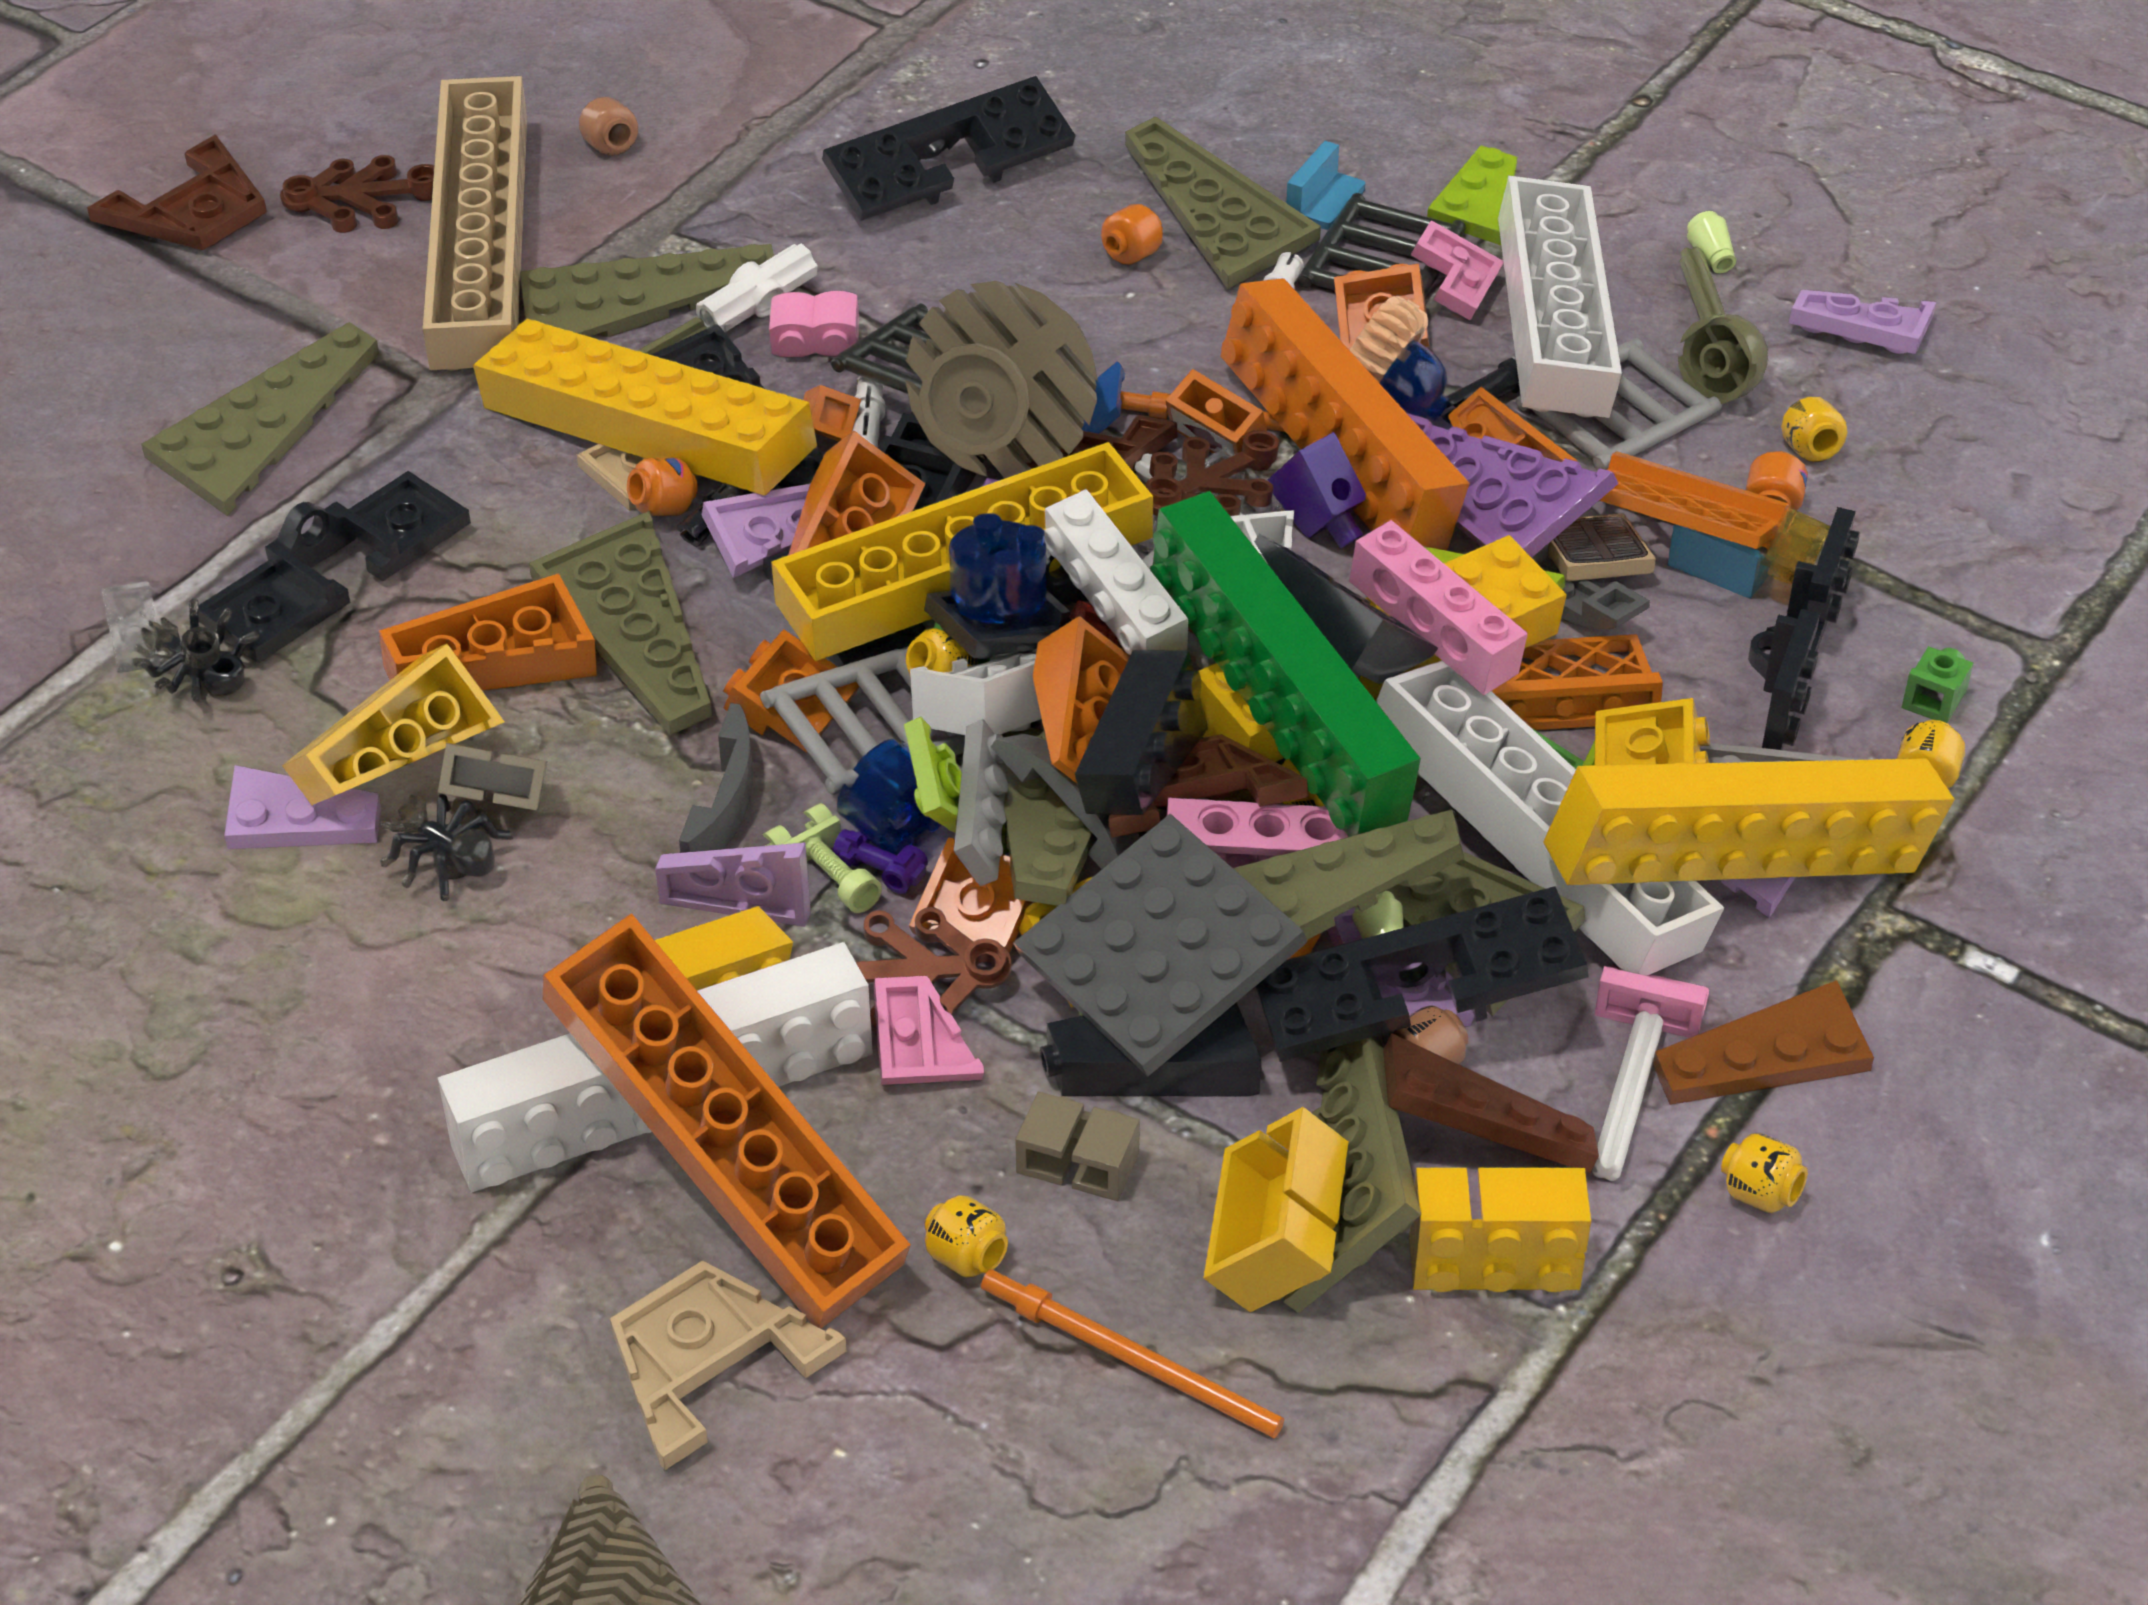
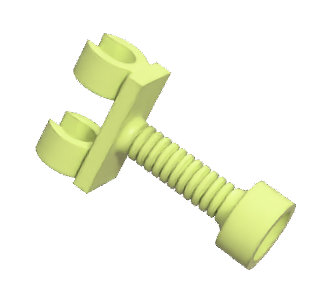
[762,803,882,913]

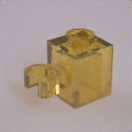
[1760,507,1830,585]

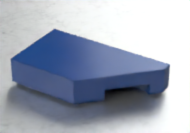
[1081,361,1125,434]

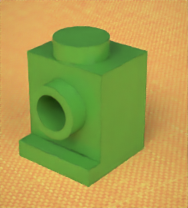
[1901,646,1974,723]

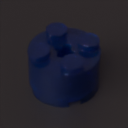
[949,513,1047,623]
[837,739,942,855]

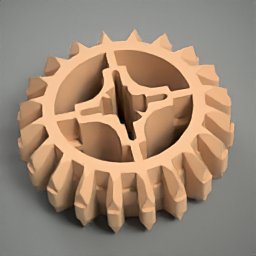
[1350,296,1428,393]

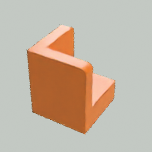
[803,385,861,442]

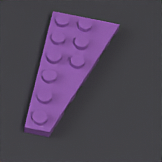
[1407,413,1619,558]

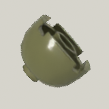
[1678,314,1768,404]

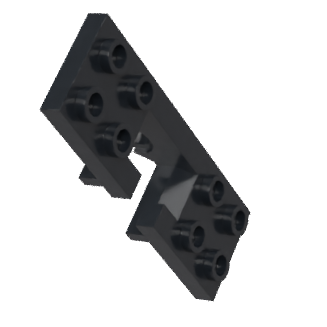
[822,76,1076,221]
[195,471,471,663]
[1748,507,1860,750]
[924,543,1116,659]
[1255,886,1589,1062]

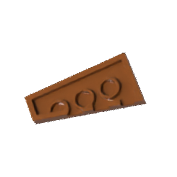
[1653,980,1874,1105]

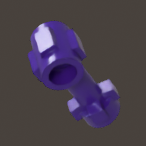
[833,829,928,894]

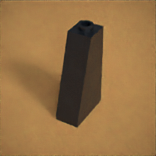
[1040,1002,1261,1097]

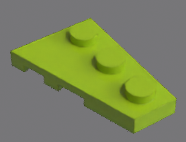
[1427,145,1518,245]
[904,716,1009,854]

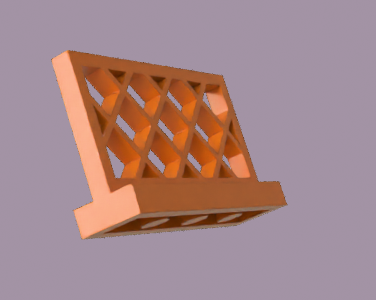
[1599,451,1789,550]
[1492,634,1663,730]

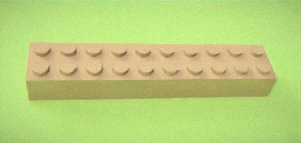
[423,76,527,371]

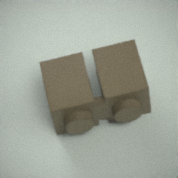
[437,743,548,811]
[1015,1091,1140,1201]

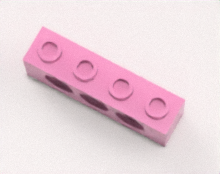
[1349,520,1528,695]
[1166,798,1348,868]

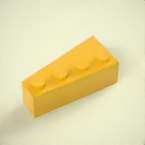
[282,644,505,805]
[655,906,793,991]

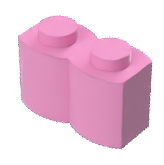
[769,291,859,357]

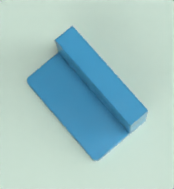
[1286,141,1365,230]
[1668,524,1773,599]

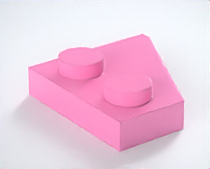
[874,976,984,1085]

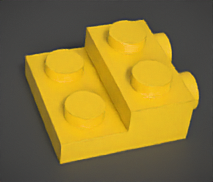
[1595,698,1710,765]

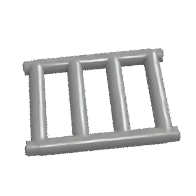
[1516,338,1722,471]
[760,646,965,795]

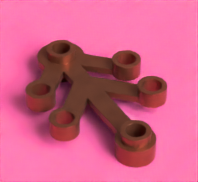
[280,155,435,233]
[1145,431,1279,516]
[856,907,1011,1035]

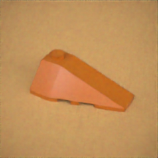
[1448,387,1578,462]
[788,431,925,555]
[1033,616,1130,783]

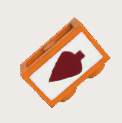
[1165,369,1267,460]

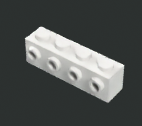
[1042,489,1188,655]

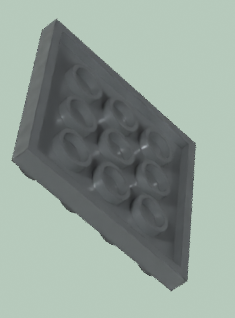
[1013,813,1307,1077]

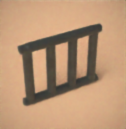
[1297,193,1466,297]
[831,303,931,394]

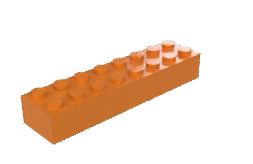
[1220,278,1470,551]
[542,913,911,1329]

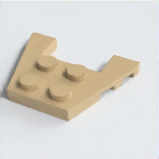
[610,1260,847,1470]

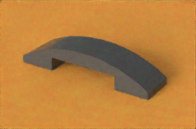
[1532,544,1650,629]
[679,703,753,853]
[990,734,1140,869]

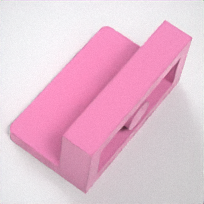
[1594,965,1709,1038]

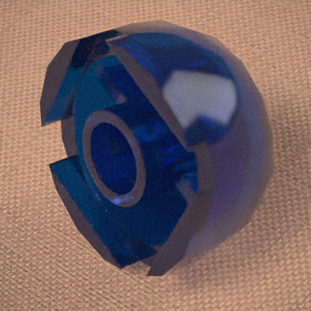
[1380,340,1450,421]

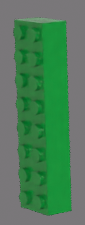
[1150,491,1421,837]

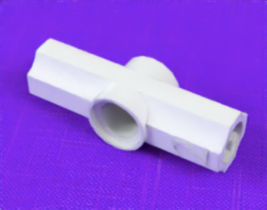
[696,243,818,332]

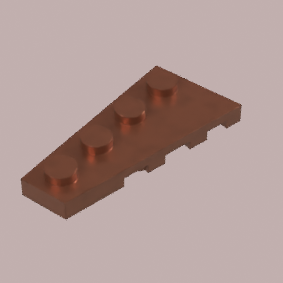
[1383,1033,1599,1173]

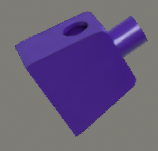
[1267,432,1366,549]

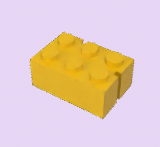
[1203,1107,1349,1313]
[1409,1168,1591,1292]

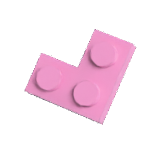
[1411,220,1504,320]

